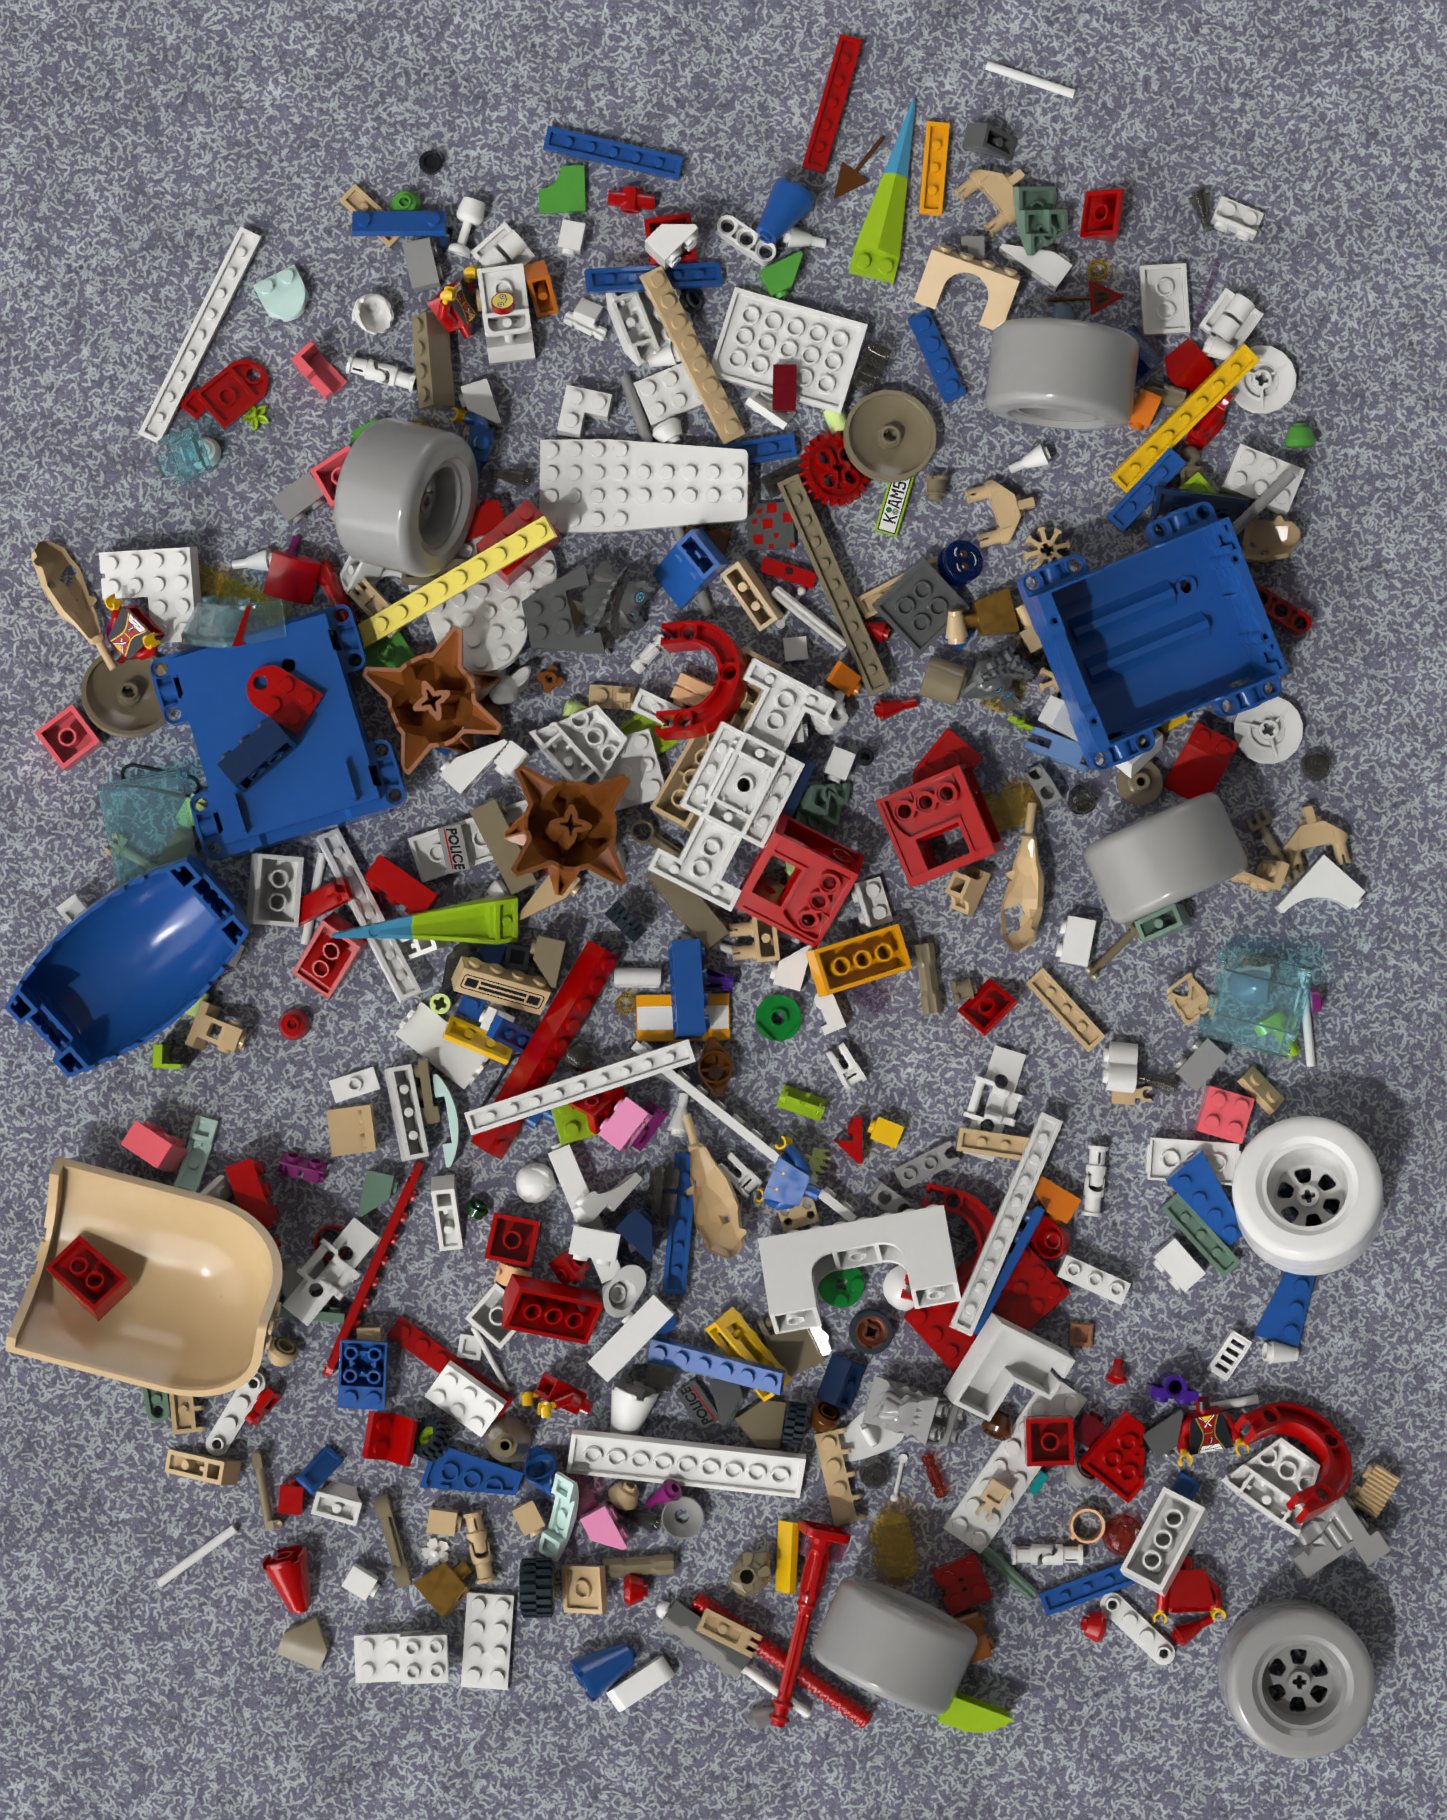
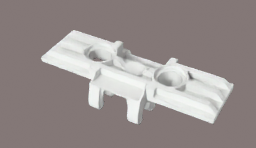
[963,1045,1026,1162]
[282,1217,379,1326]

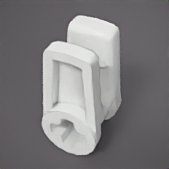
[825,1042,867,1091]
[718,1152,763,1199]

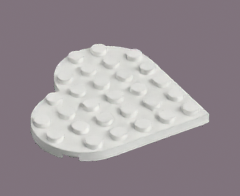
[416,536,557,673]

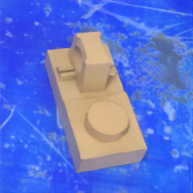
[588,684,636,711]

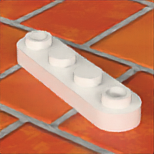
[206,1371,266,1456]
[1099,1592,1175,1665]

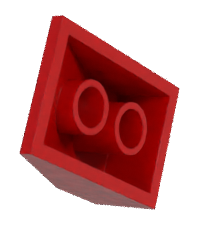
[1163,722,1239,799]
[292,911,368,1000]
[45,1235,132,1322]

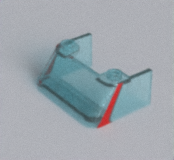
[181,595,287,648]

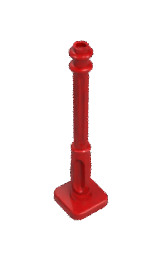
[769,1519,851,1727]

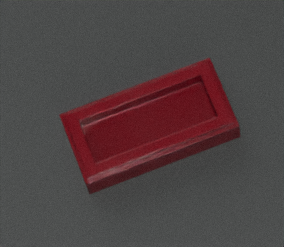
[772,364,797,412]

